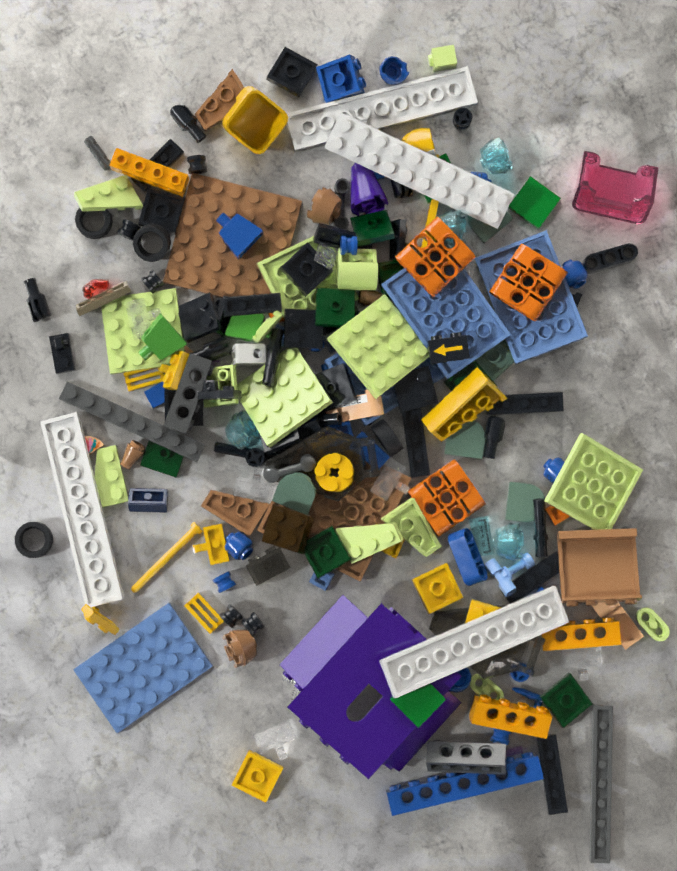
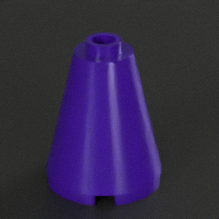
[350,163,389,216]

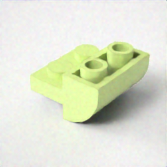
[337,248,378,290]
[204,365,239,408]

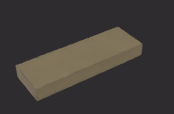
[75,281,131,317]

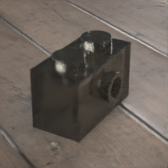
[246,546,291,586]

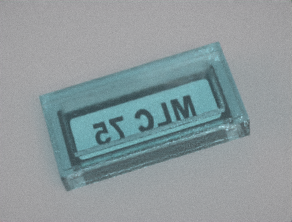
[469,516,494,556]

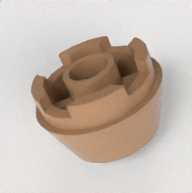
[307,187,342,225]
[222,630,257,668]

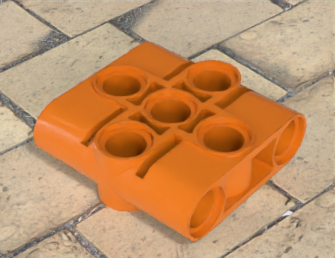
[395,217,476,297]
[489,244,568,322]
[407,459,486,537]

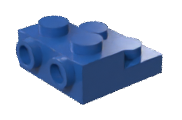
[316,54,366,103]

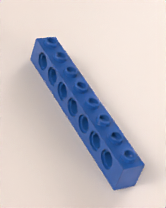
[386,752,544,816]

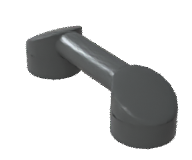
[333,178,350,230]
[263,454,316,483]

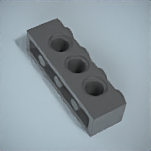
[164,353,214,434]
[426,740,507,775]

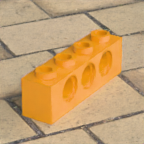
[109,148,190,197]
[541,617,622,651]
[469,694,552,739]

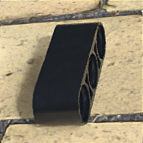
[582,243,638,274]

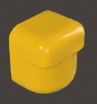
[222,86,288,154]

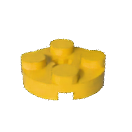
[314,453,354,492]

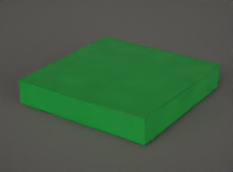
[508,176,561,229]
[390,684,446,728]

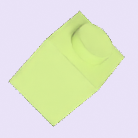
[428,45,457,72]

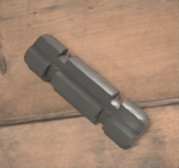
[84,136,110,171]

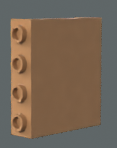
[557,528,642,607]

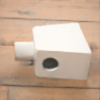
[231,344,268,367]

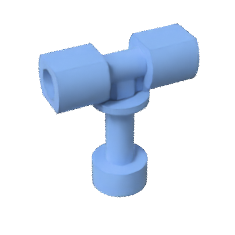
[485,552,535,597]

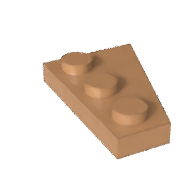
[194,69,245,132]
[201,490,270,537]

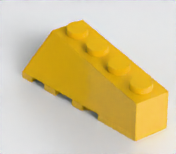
[421,367,507,442]

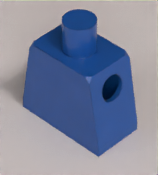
[216,213,263,260]

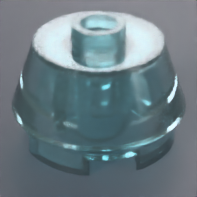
[480,137,513,175]
[438,209,467,246]
[225,410,261,449]
[493,523,524,561]

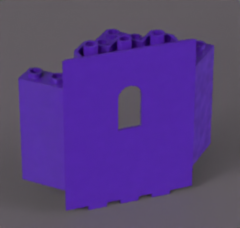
[280,595,462,780]

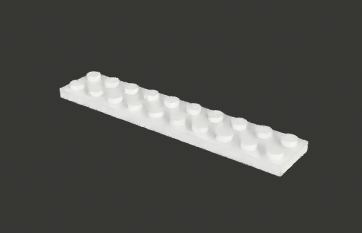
[287,66,478,152]
[324,112,515,229]
[41,412,124,607]
[379,586,569,698]

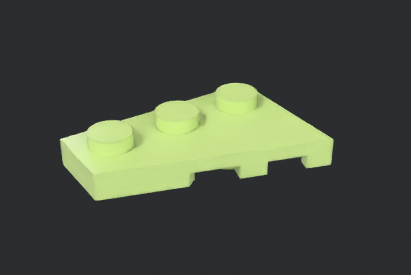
[74,175,143,212]
[94,445,129,508]
[381,498,442,557]
[336,523,403,564]

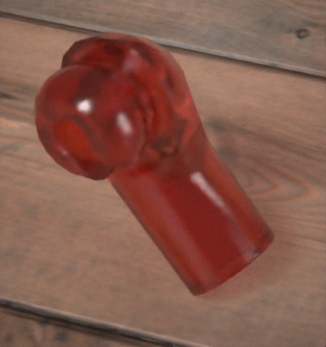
[82,279,109,298]

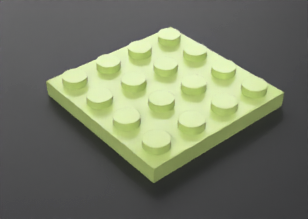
[257,236,359,318]
[101,288,185,375]
[327,294,429,399]
[237,348,333,447]
[544,433,643,530]

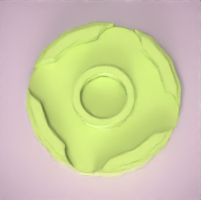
[252,310,283,344]

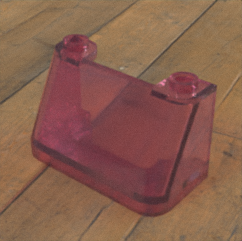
[572,151,658,224]

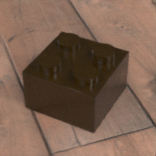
[261,504,315,554]

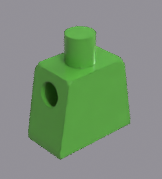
[138,313,187,361]
[225,314,272,343]

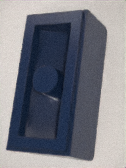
[128,488,168,513]

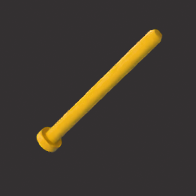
[131,522,203,593]

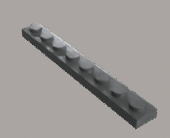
[59,381,206,462]
[589,705,613,863]

